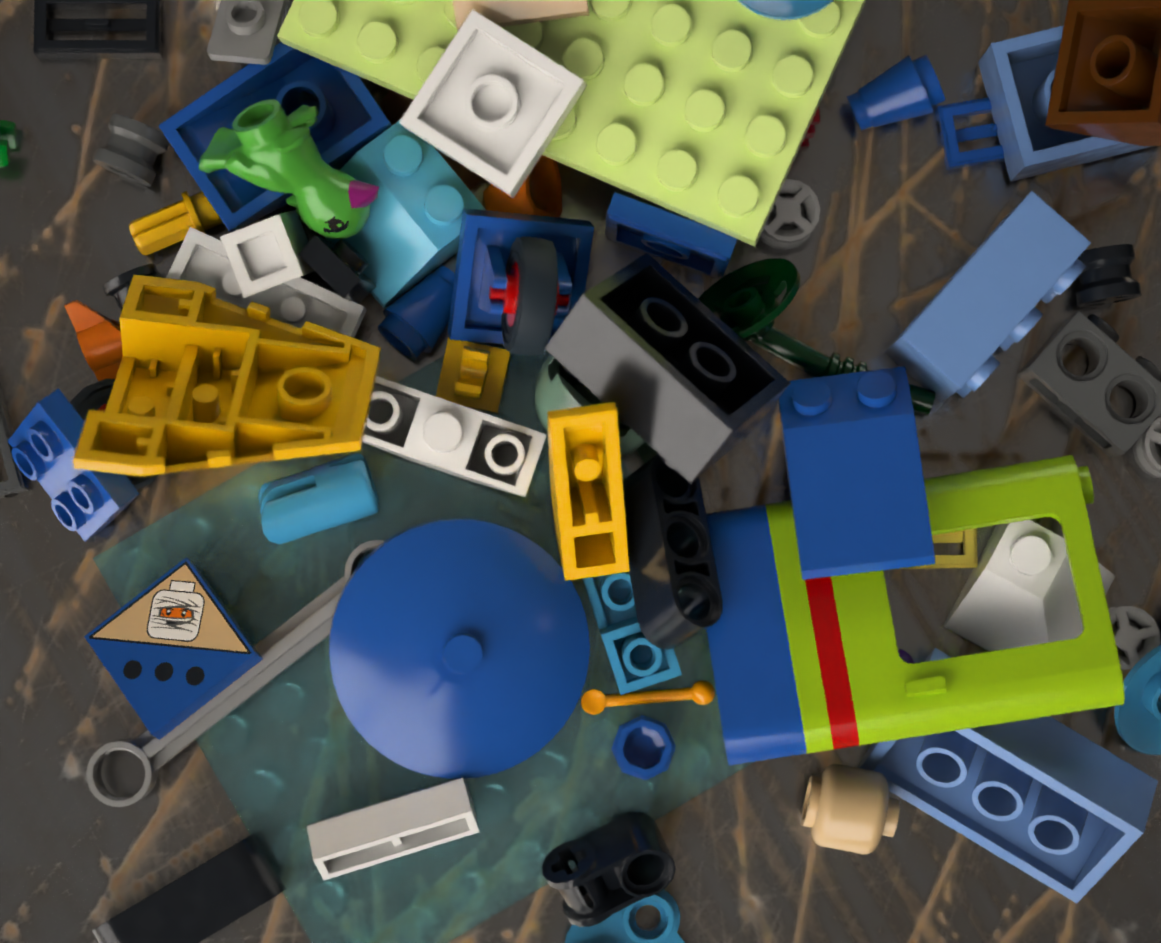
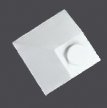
[942,520,1115,652]

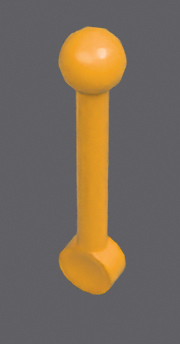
[581,680,716,715]

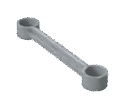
[86,540,384,807]

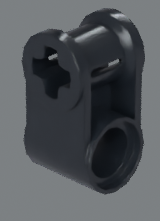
[542,812,676,927]

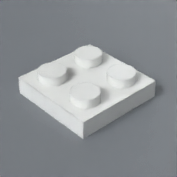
[399,9,587,198]

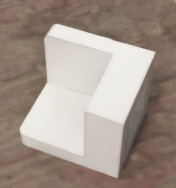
[220,210,315,298]

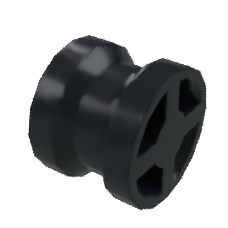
[1076,244,1142,307]

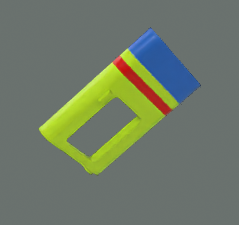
[706,455,1124,766]

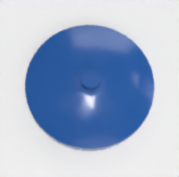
[329,517,590,779]

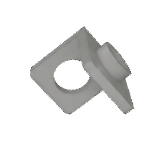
[207,0,292,65]

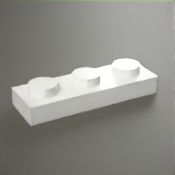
[166,227,367,338]

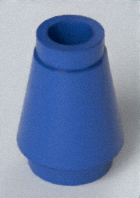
[847,54,946,131]
[377,265,455,360]

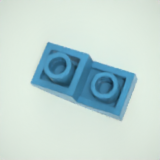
[582,572,682,695]

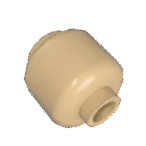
[801,764,900,855]

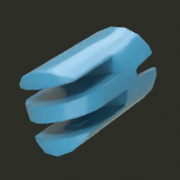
[258,453,380,544]

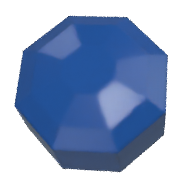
[611,714,676,780]

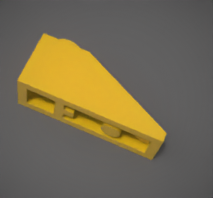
[547,402,630,581]

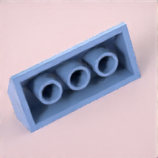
[858,648,1158,903]

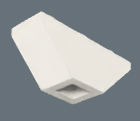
[363,376,547,497]

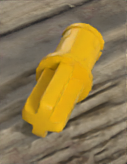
[129,191,223,255]

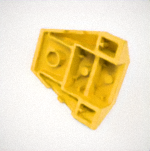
[73,274,381,476]

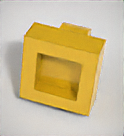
[436,337,511,415]

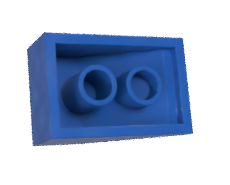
[158,42,392,232]
[778,366,935,580]

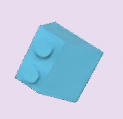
[324,119,486,309]

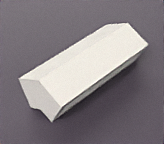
[306,777,480,880]

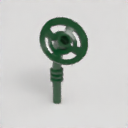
[698,258,936,416]

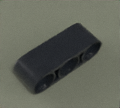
[622,454,723,650]
[92,833,287,943]

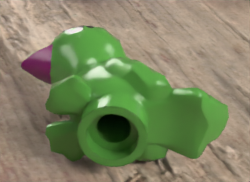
[199,99,379,239]

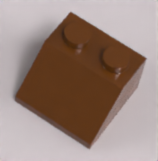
[1045,0,1161,146]

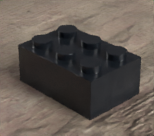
[544,253,791,483]

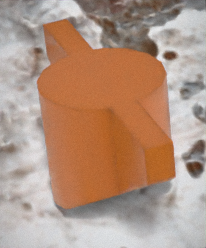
[64,299,123,382]

